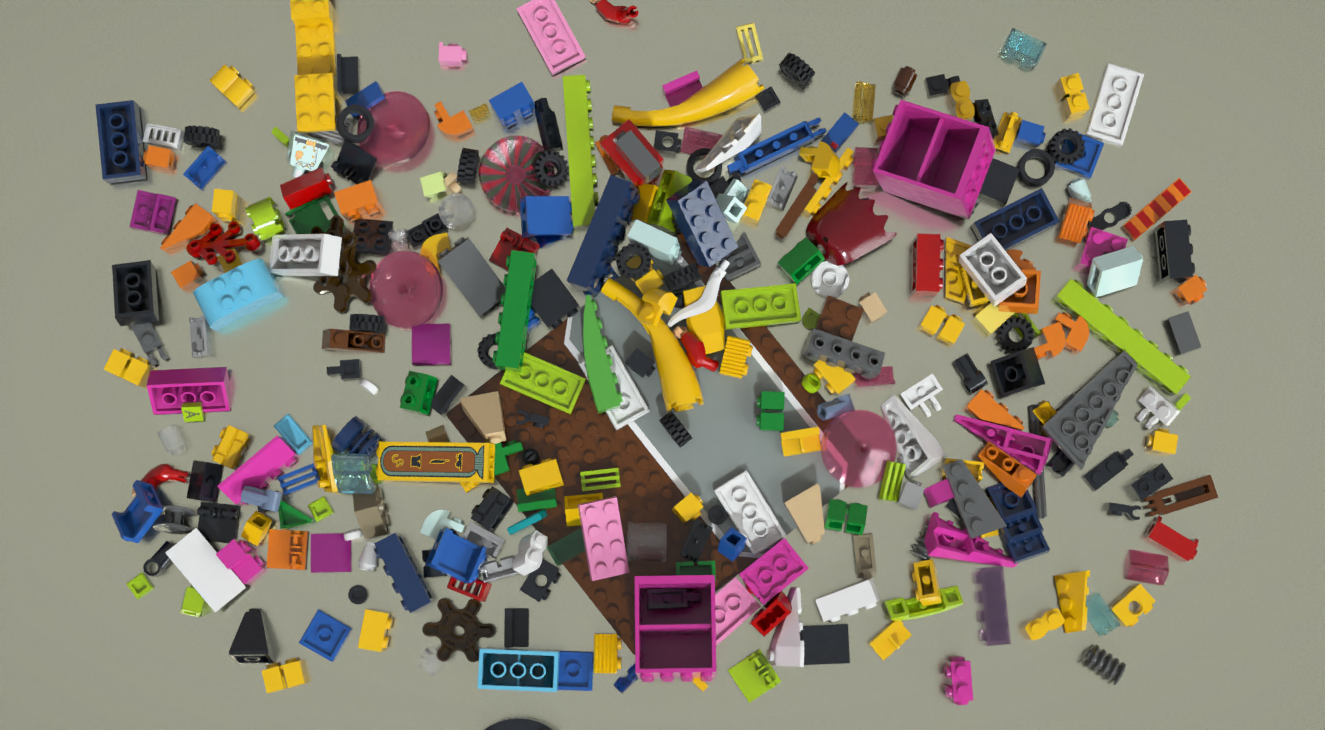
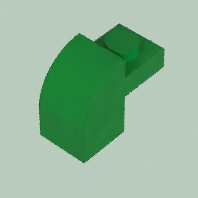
[494,440,524,476]

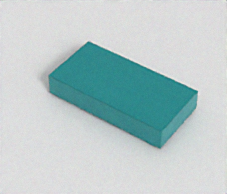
[507,509,548,535]

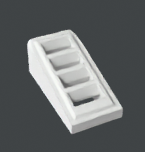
[142,123,184,150]

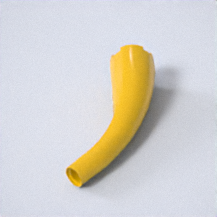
[612,58,765,127]
[600,278,704,412]

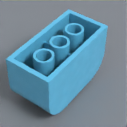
[193,258,284,331]
[478,648,560,692]

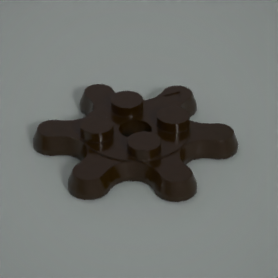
[311,215,358,286]
[313,246,377,313]
[422,598,495,662]

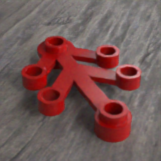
[186,221,260,265]

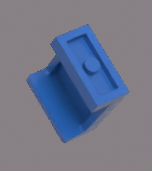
[519,196,573,238]
[112,480,164,543]
[425,528,487,584]

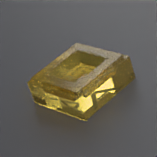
[469,103,490,121]

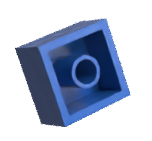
[489,82,535,127]

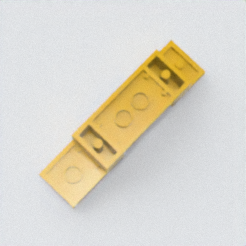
[290,0,338,133]

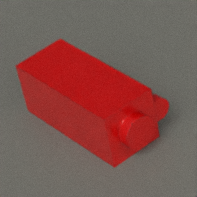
[280,167,333,210]
[1144,516,1199,562]

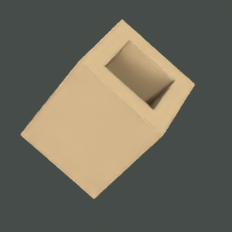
[858,292,888,324]

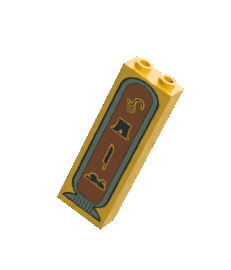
[376,441,495,483]

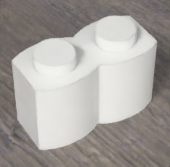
[513,530,548,576]

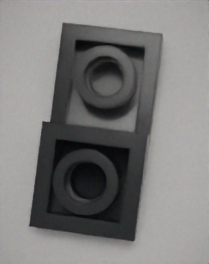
[404,213,448,250]

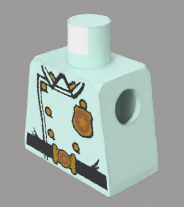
[286,130,329,178]

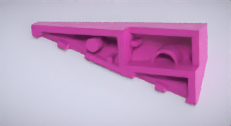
[955,414,1052,475]
[924,512,1018,568]

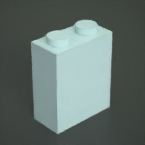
[627,219,682,265]
[1087,246,1143,297]

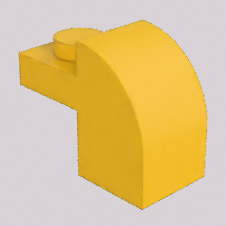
[799,141,840,178]
[421,233,451,277]
[637,288,678,327]

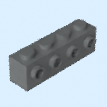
[802,328,885,379]

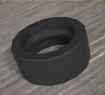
[337,105,374,143]
[686,148,723,184]
[1017,149,1055,187]

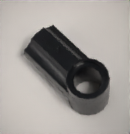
[953,353,988,394]
[143,540,174,577]

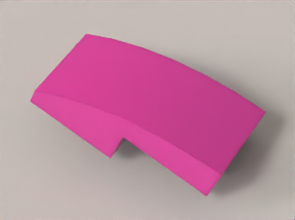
[924,479,954,508]

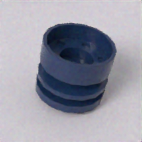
[331,416,382,468]

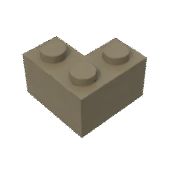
[352,481,389,539]

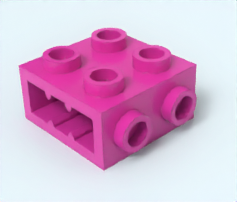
[943,656,973,705]

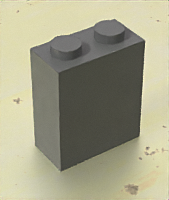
[615,130,661,184]

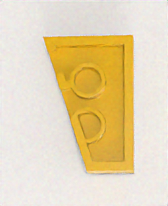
[945,237,972,304]
[1054,570,1090,633]

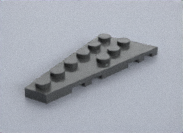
[1041,350,1137,470]

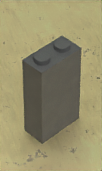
[437,237,506,316]

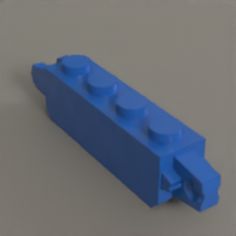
[727,117,827,174]

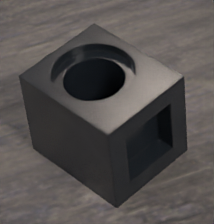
[654,130,682,155]
[625,348,656,379]

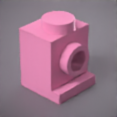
[438,42,467,66]

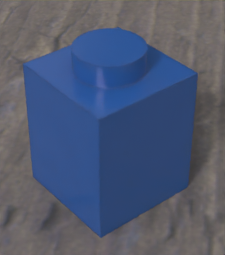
[1014,120,1046,148]
[718,527,747,562]

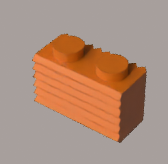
[1058,197,1095,243]

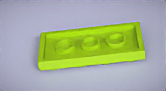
[720,283,801,330]
[500,352,586,415]

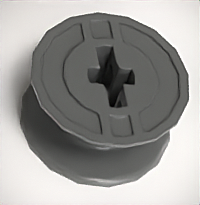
[153,505,195,534]

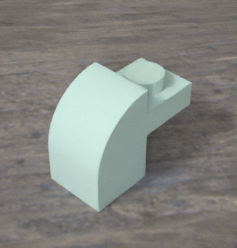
[716,179,750,223]
[420,510,466,539]

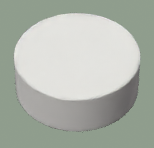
[359,378,378,395]
[343,528,363,541]

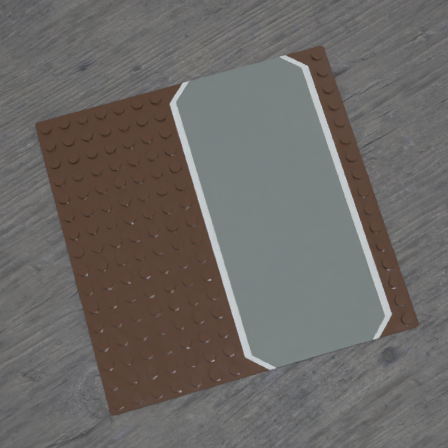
[446,232,875,655]

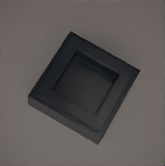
[755,86,781,113]

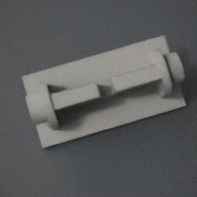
[480,555,518,583]

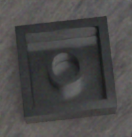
[991,347,1045,398]

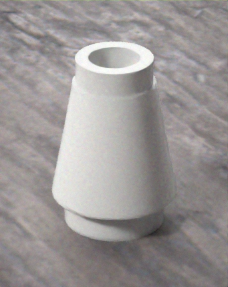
[358,542,377,571]

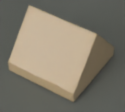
[426,425,450,442]

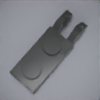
[130,322,168,366]

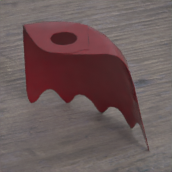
[807,182,897,266]

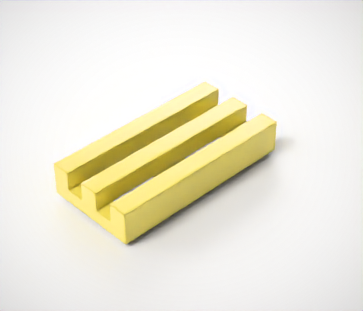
[736,23,763,64]

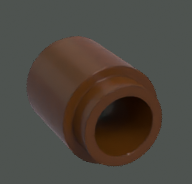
[892,66,918,96]

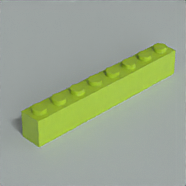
[563,75,598,229]
[1053,279,1191,396]

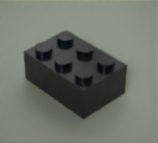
[1156,219,1195,284]
[112,260,159,326]

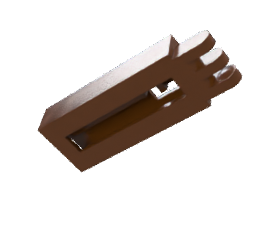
[774,174,818,241]
[1144,475,1218,517]

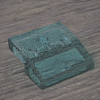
[331,454,376,494]

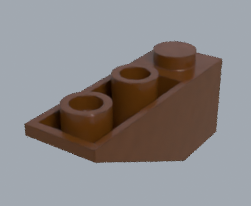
[322,328,385,353]

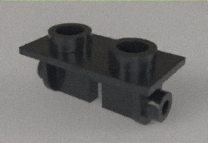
[973,99,999,136]

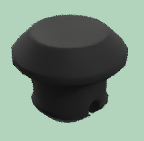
[522,448,539,465]

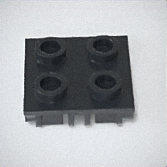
[331,139,378,184]
[353,218,393,256]
[197,502,239,543]

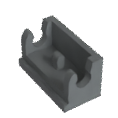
[1168,311,1201,354]

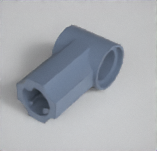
[817,394,856,421]
[241,486,283,512]

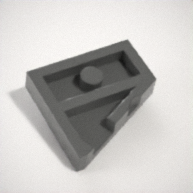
[718,232,761,281]

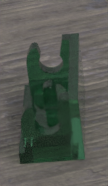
[546,528,586,566]

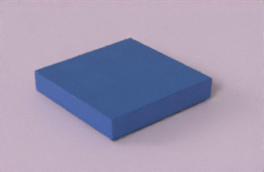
[1055,130,1104,179]
[299,609,352,662]
[555,650,594,691]

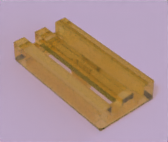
[853,81,876,122]

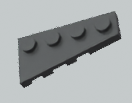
[942,459,1007,539]

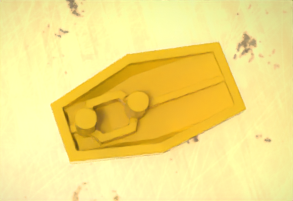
[683,285,725,355]
[312,425,338,492]

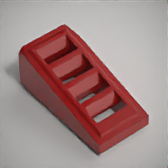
[447,577,492,602]

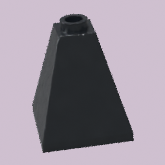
[229,608,275,664]

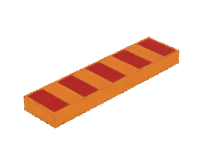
[1121,177,1192,241]

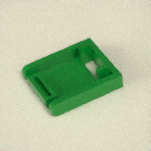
[285,195,344,234]

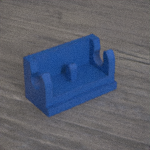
[183,146,226,190]

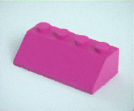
[147,367,231,415]
[217,435,298,505]

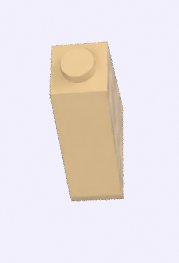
[460,391,506,444]
[784,483,825,544]

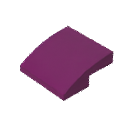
[129,190,176,235]
[412,323,451,365]
[311,533,352,573]

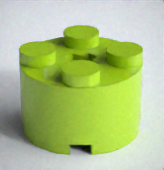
[245,196,286,241]

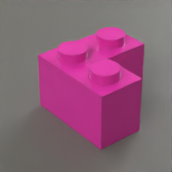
[1076,227,1128,271]
[216,539,265,584]

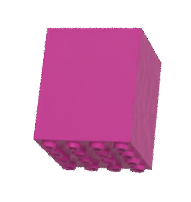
[872,100,996,220]
[635,575,717,682]

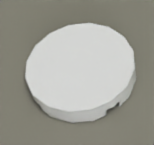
[811,261,849,298]

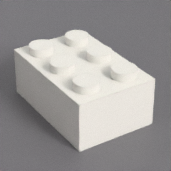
[959,233,1027,307]

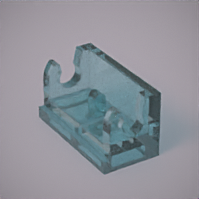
[1086,592,1120,636]

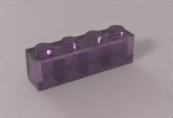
[975,566,1011,646]

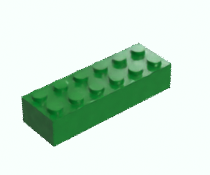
[493,250,537,372]

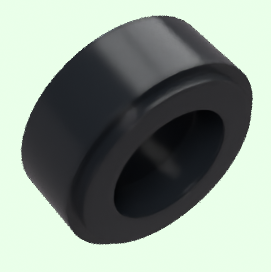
[708,505,727,525]
[348,585,368,604]

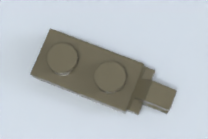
[853,533,877,581]

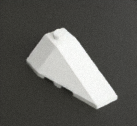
[695,113,762,173]
[881,395,946,480]
[767,587,804,667]

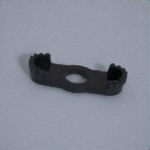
[1089,201,1132,230]

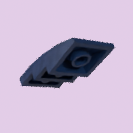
[986,483,1050,564]

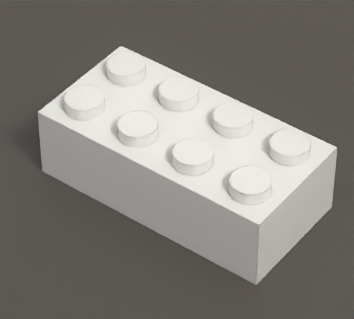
[269,234,342,276]

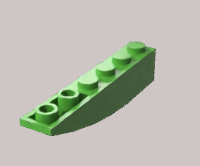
[583,295,623,414]

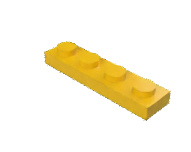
[803,147,854,216]

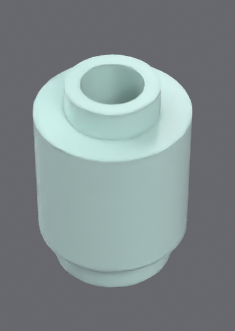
[1067,177,1092,203]

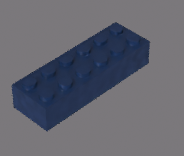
[566,175,640,297]

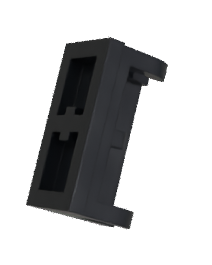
[1045,448,1074,478]
[680,519,713,563]

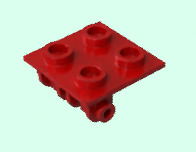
[489,227,540,271]

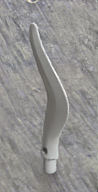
[668,259,730,327]

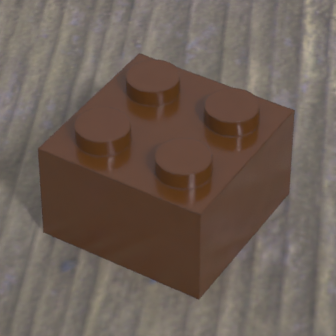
[814,295,864,341]

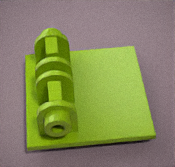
[728,649,781,703]

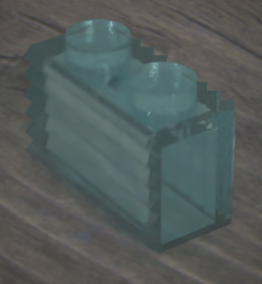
[1001,28,1047,68]

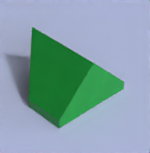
[278,500,315,530]

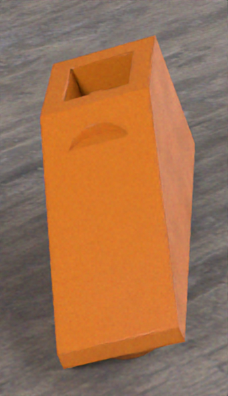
[160,203,217,253]
[964,389,1025,431]
[978,441,1037,497]

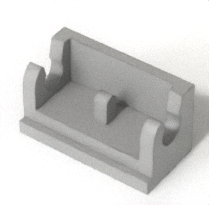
[766,166,798,211]
[189,316,212,358]
[462,522,506,559]

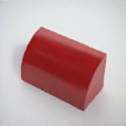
[751,591,792,637]

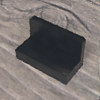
[337,54,360,96]
[431,375,467,417]
[187,460,222,503]
[504,608,529,648]

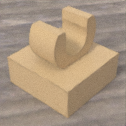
[444,171,462,195]

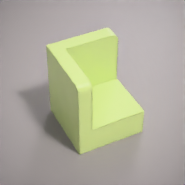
[420,172,447,198]

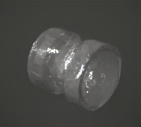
[388,229,410,252]

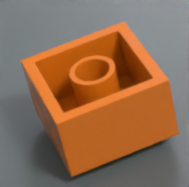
[334,180,382,221]
[998,269,1041,314]

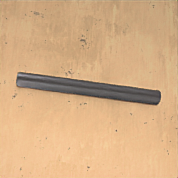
[1029,404,1047,519]

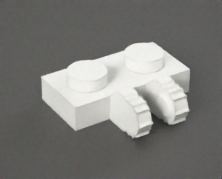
[900,374,943,417]
[1137,386,1180,429]

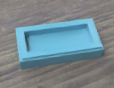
[274,414,313,455]

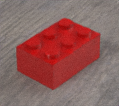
[912,233,944,297]

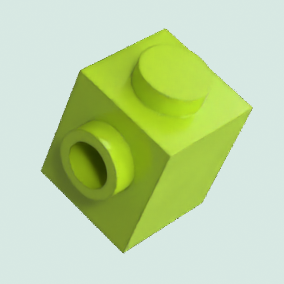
[179,585,204,617]

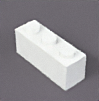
[815,578,881,623]

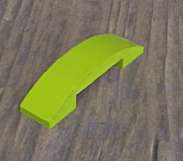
[885,586,964,621]

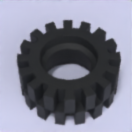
[779,52,815,86]
[184,125,220,148]
[1048,128,1085,165]
[457,148,479,184]
[532,151,569,186]
[616,243,651,280]
[664,264,701,292]
[349,314,385,333]
[998,317,1035,352]
[477,333,498,369]
[659,411,692,448]

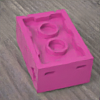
[738,538,809,605]

